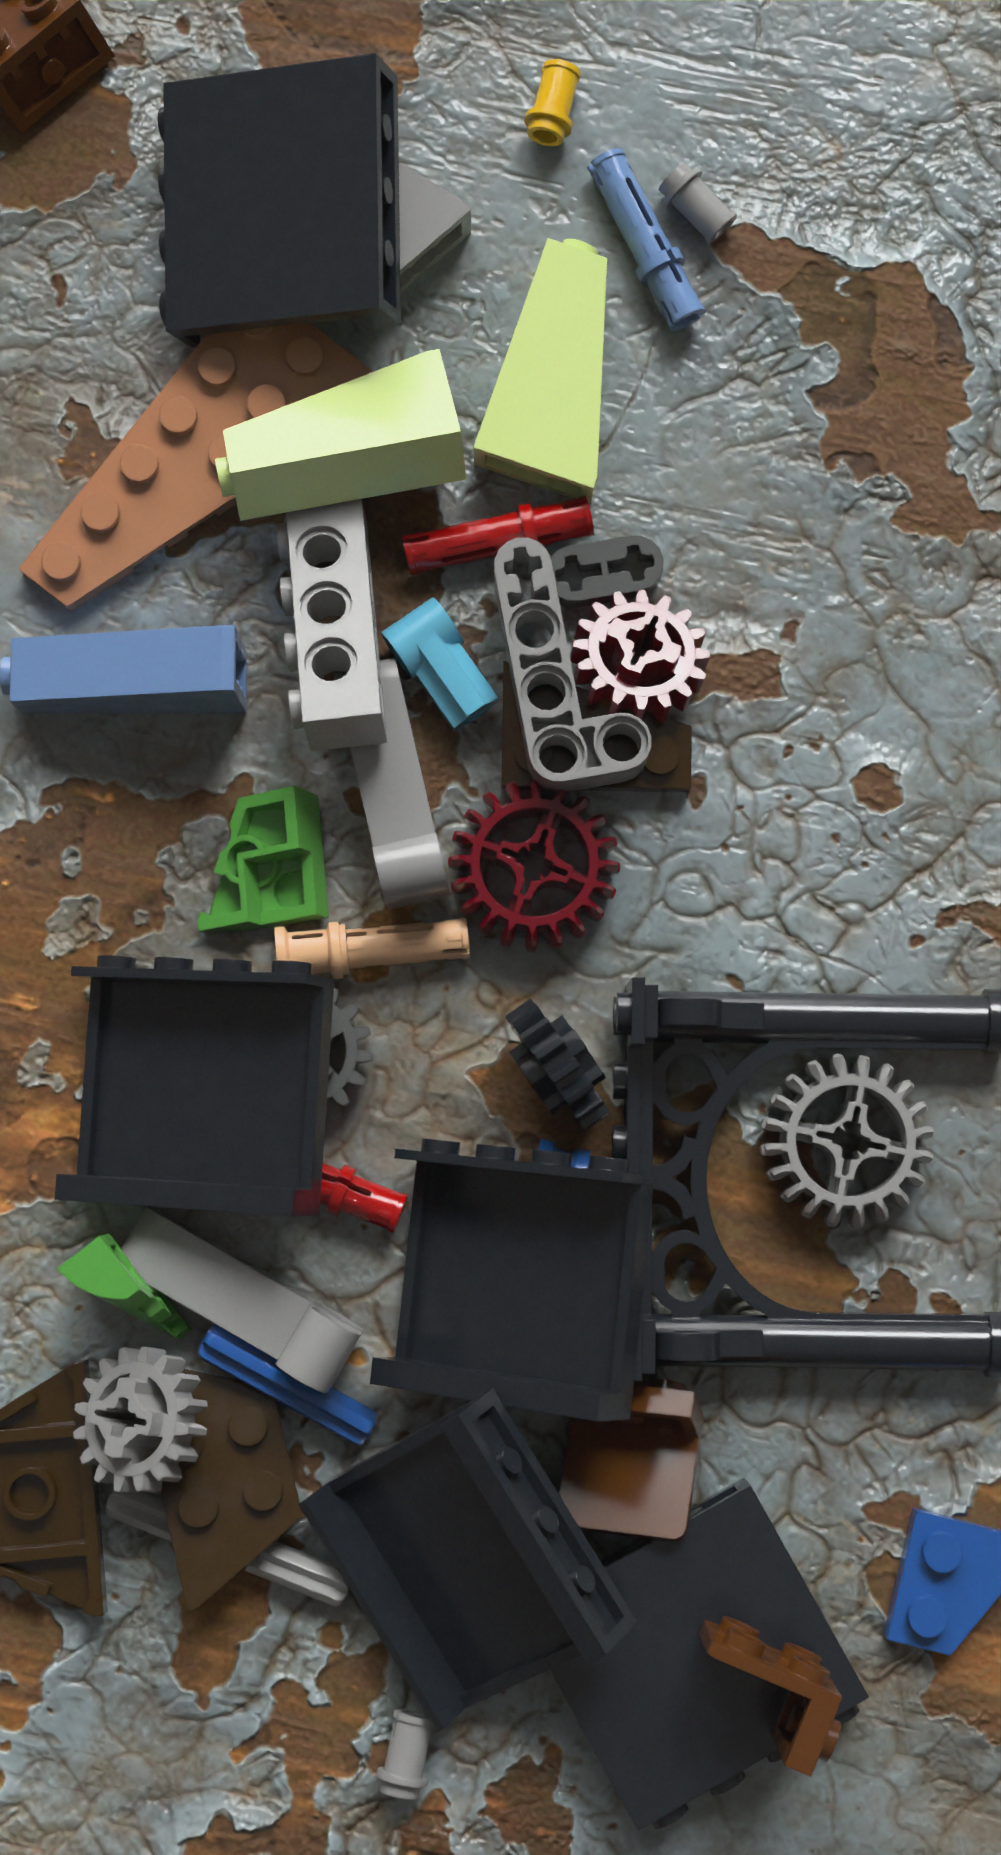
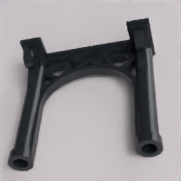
[612,977,1001,1381]

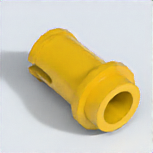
[524,59,581,146]

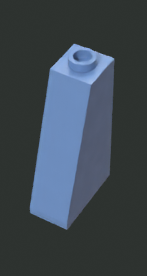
[0,625,247,713]

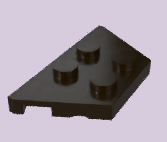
[0,1359,108,1617]
[145,1369,303,1613]

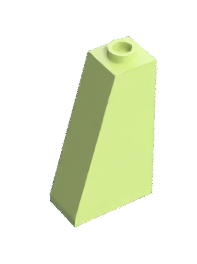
[473,238,607,504]
[215,349,466,521]

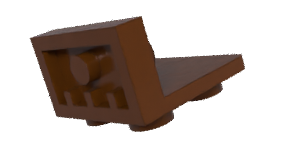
[0,0,115,134]

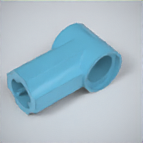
[381,597,498,732]

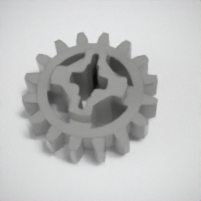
[73,1346,208,1493]

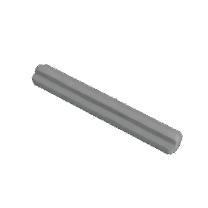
[105,1487,349,1607]

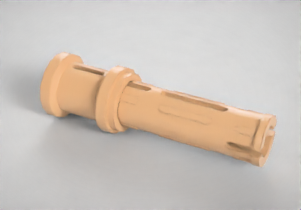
[274,918,470,979]

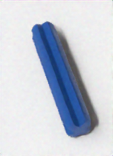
[197,1324,377,1445]

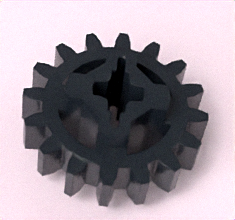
[505,998,610,1132]

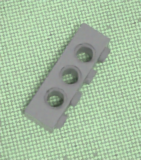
[276,499,388,752]

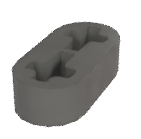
[550,536,664,608]

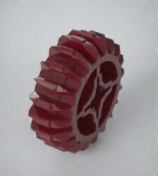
[448,780,620,952]

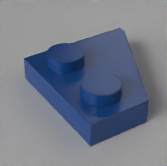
[883,1507,1001,1656]

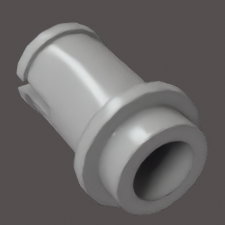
[658,162,737,244]
[376,1708,433,1799]

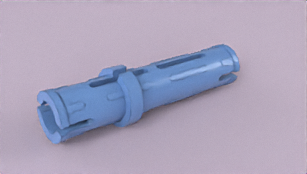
[587,148,706,331]

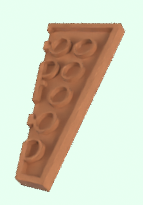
[18,323,374,612]

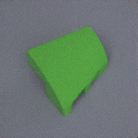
[197,786,329,934]
[57,1234,193,1340]

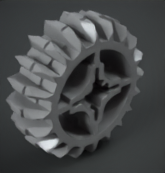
[759,1054,935,1228]

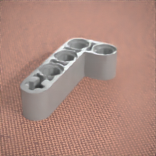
[494,538,651,793]
[333,657,450,910]
[121,1206,364,1394]

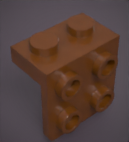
[559,1379,704,1542]
[699,1616,842,1777]

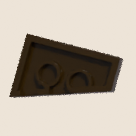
[501,661,692,792]

